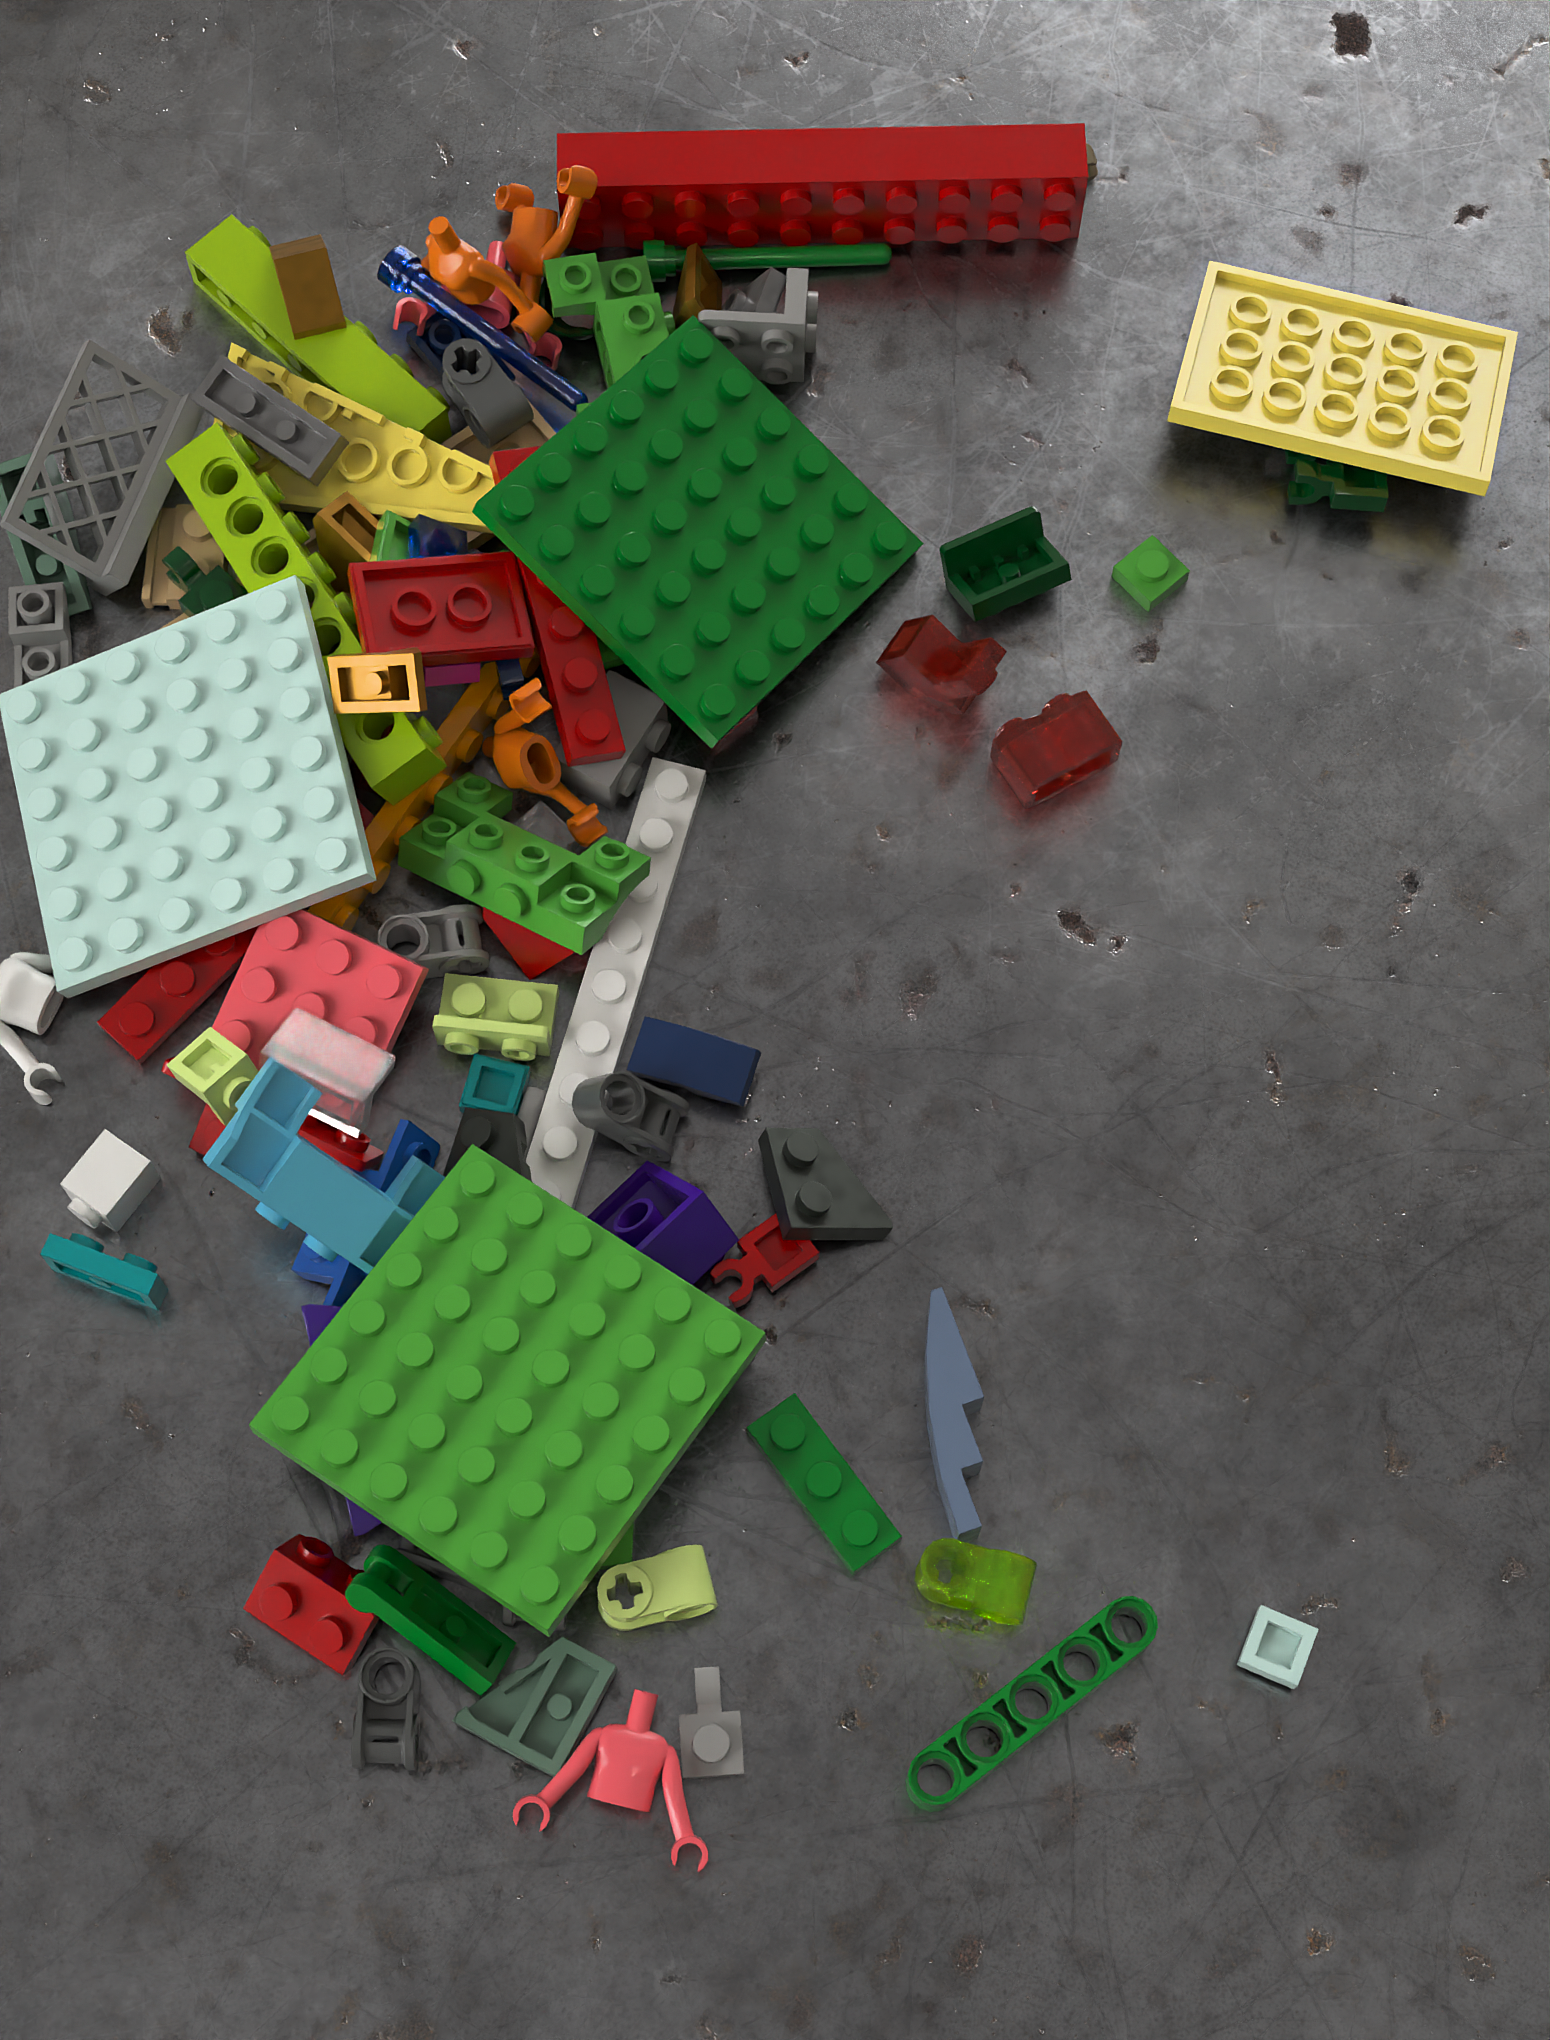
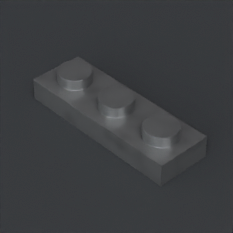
[190,355,349,487]

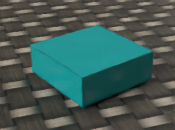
[459,1053,531,1116]

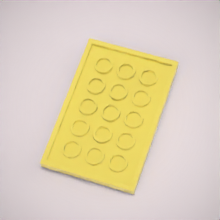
[1167,261,1518,497]

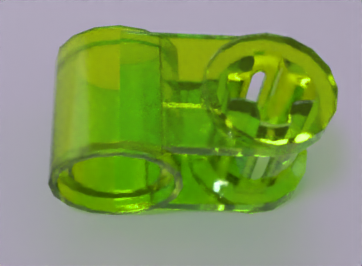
[915,1538,1037,1625]

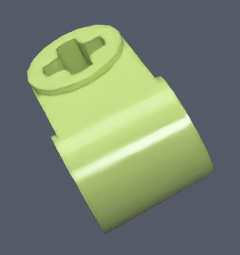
[597,1545,718,1631]

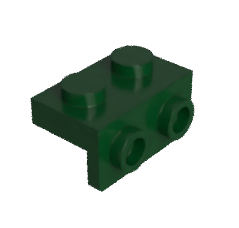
[939,506,1072,622]

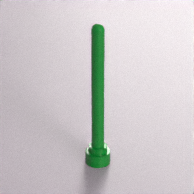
[643,239,892,283]

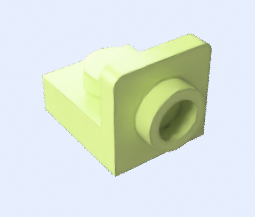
[167,1027,259,1126]

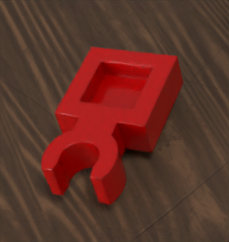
[710,1213,819,1308]

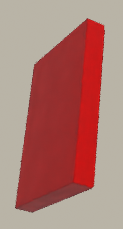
[347,551,535,666]

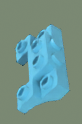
[203,1056,445,1274]

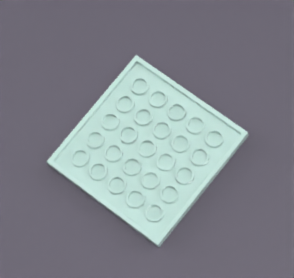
[0,575,377,998]

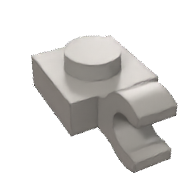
[679,1666,744,1780]

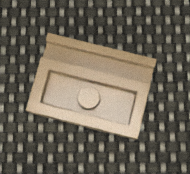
[141,504,229,609]

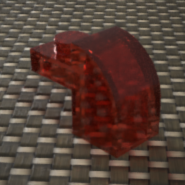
[876,614,1007,714]

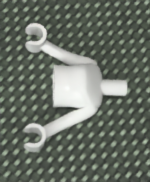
[0,952,64,1105]

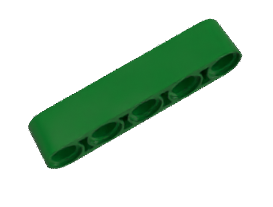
[905,1596,1158,1812]

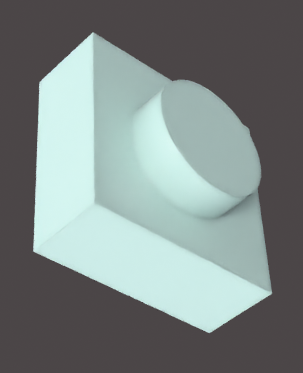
[1237,1605,1319,1689]

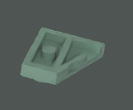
[452,1637,618,1777]

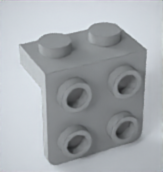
[698,268,818,384]

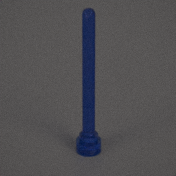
[377,245,588,412]

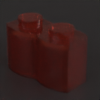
[990,690,1123,809]

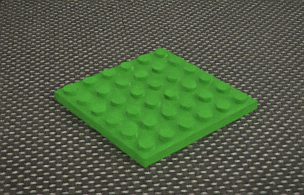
[249,1144,766,1637]

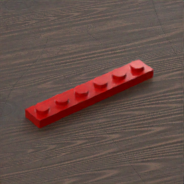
[489,445,626,767]
[97,800,375,1065]

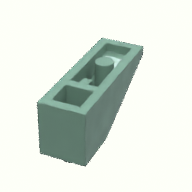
[0,452,92,616]

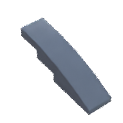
[923,1287,984,1546]

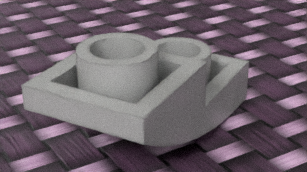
[8,582,73,688]

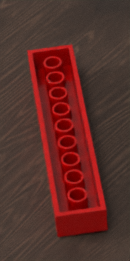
[557,123,1088,251]

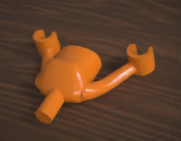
[495,165,598,305]
[418,216,553,343]
[482,678,609,847]

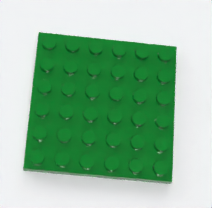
[472,315,924,749]

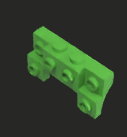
[542,253,676,416]
[398,771,651,955]

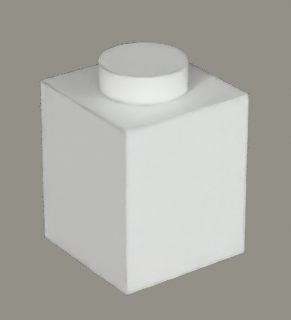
[60,1129,161,1233]

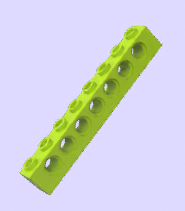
[165,422,447,806]

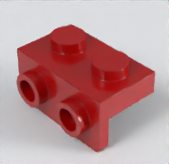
[243,1534,379,1675]

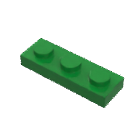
[746,1393,902,1576]

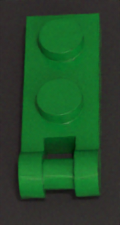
[345,1544,517,1696]

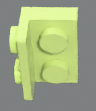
[432,973,559,1061]

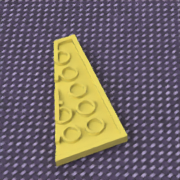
[213,342,495,533]

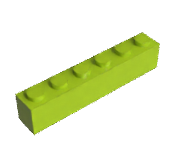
[185,214,452,444]

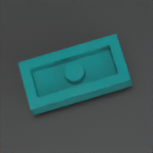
[40,1233,168,1311]

